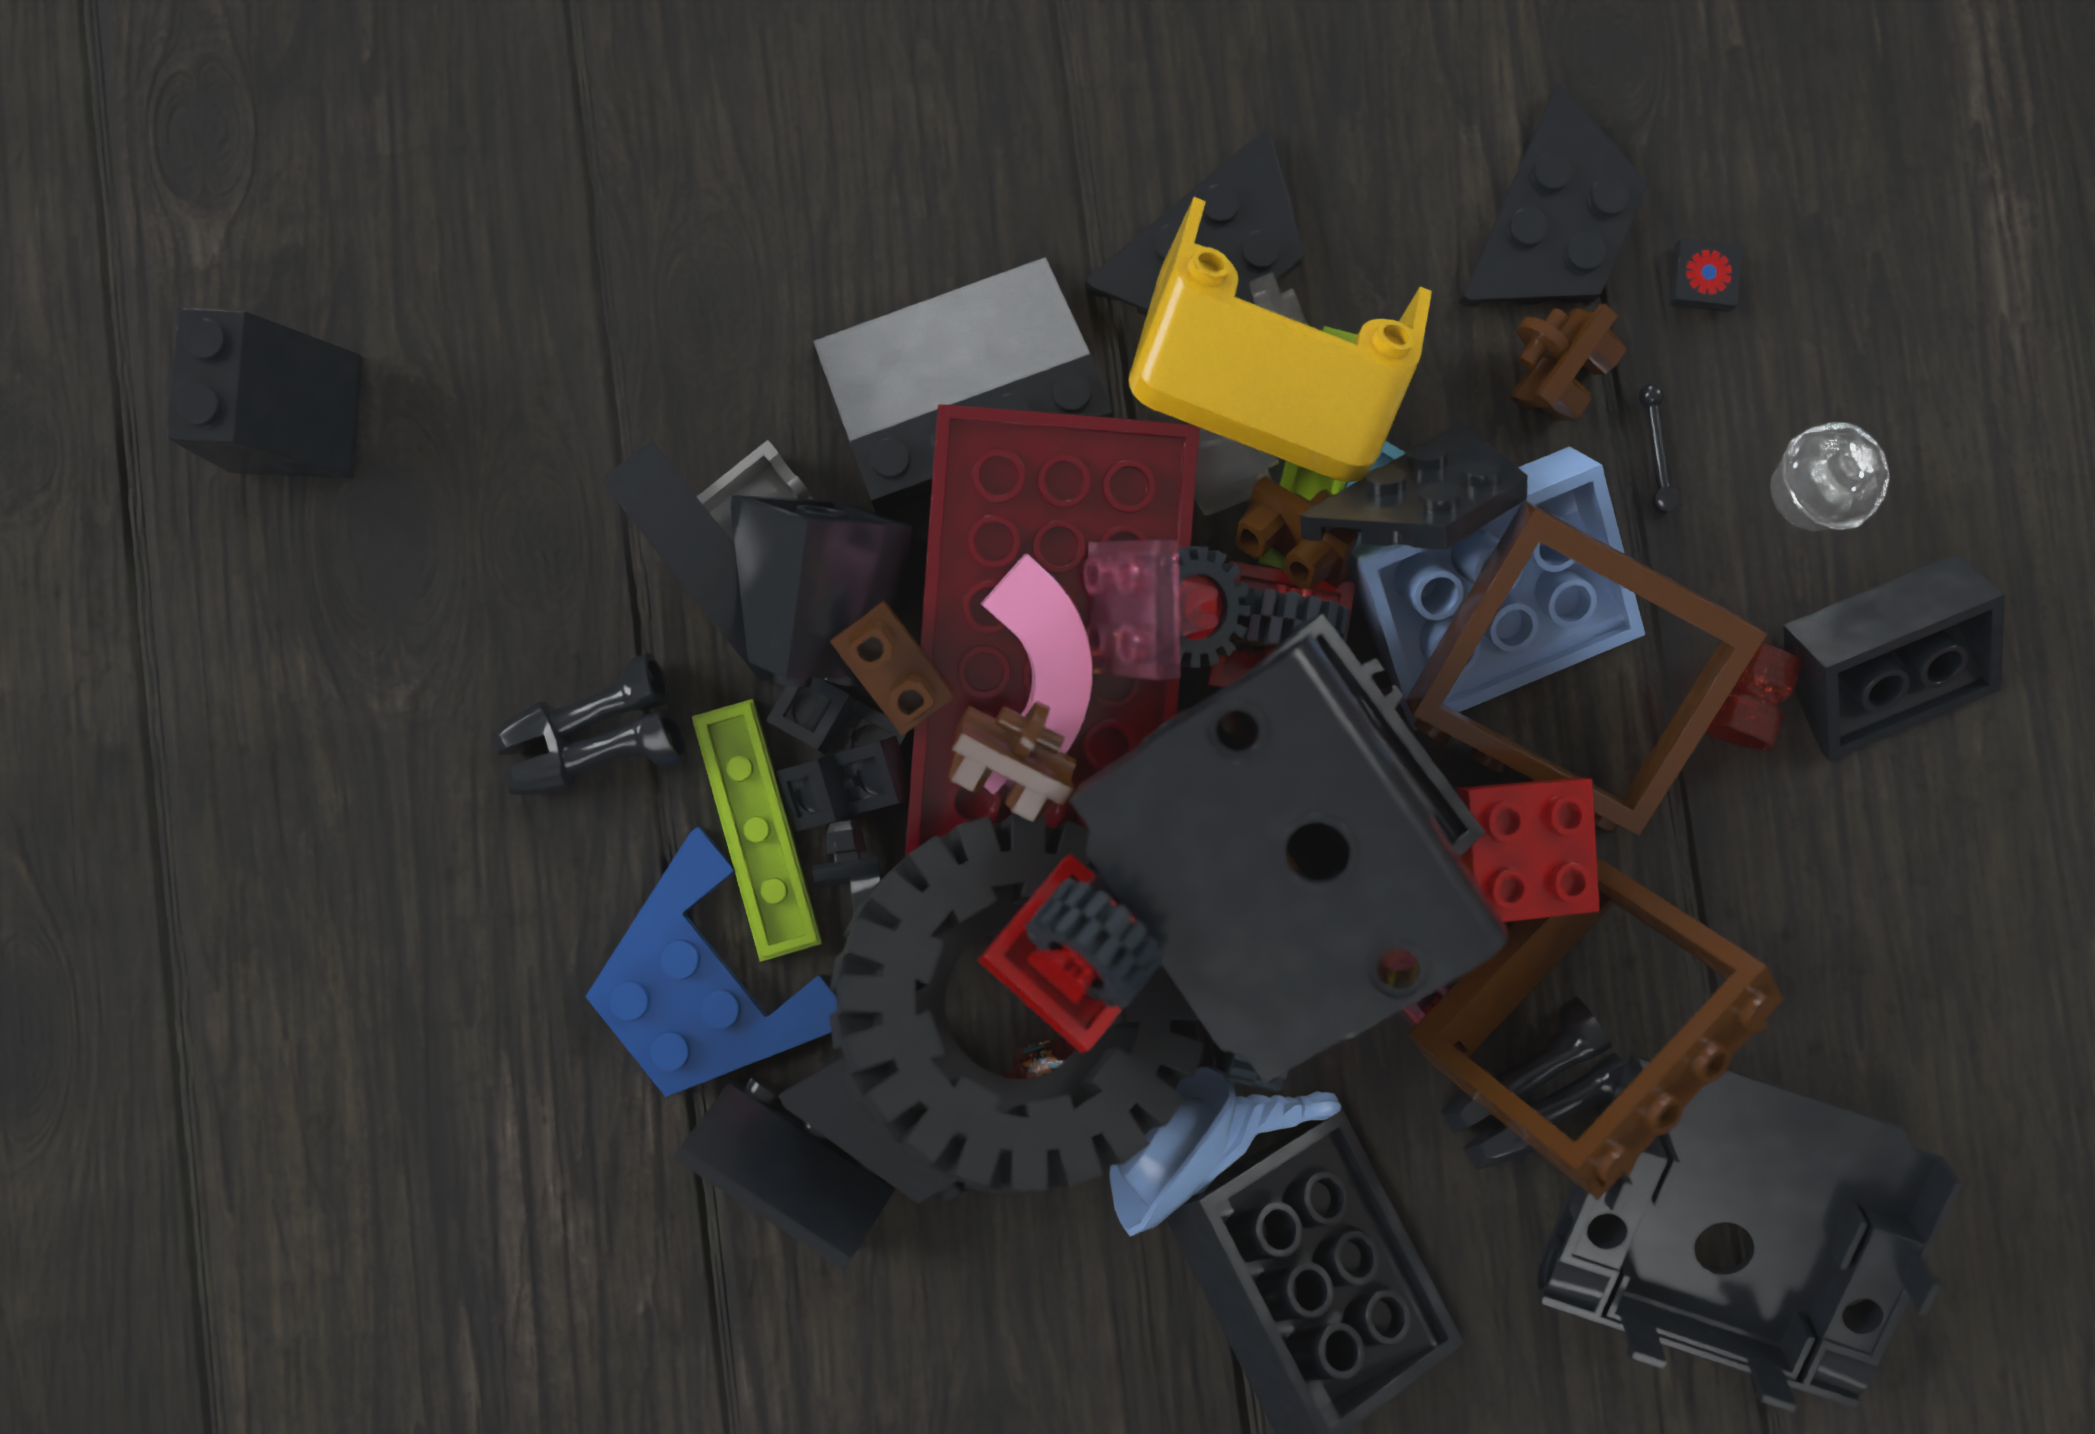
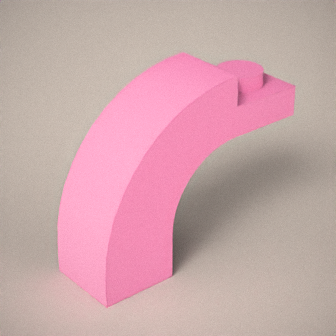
[981,554,1092,795]

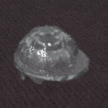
[1770,423,1890,532]

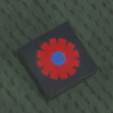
[1669,239,1743,312]

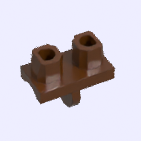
[1509,304,1627,421]
[1235,475,1359,590]
[830,600,955,736]
[949,701,1077,822]

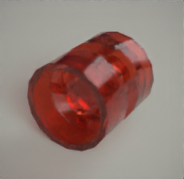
[1705,640,1803,751]

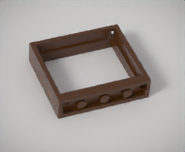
[1405,500,1767,836]
[1408,856,1784,1200]

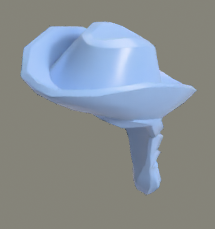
[1109,1065,1341,1237]

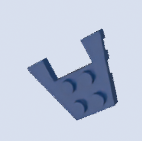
[585,826,837,1097]

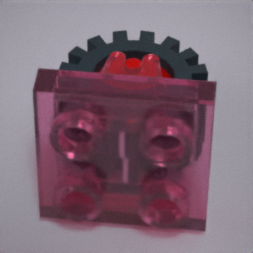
[1084,540,1251,680]

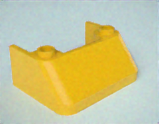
[1129,197,1432,482]

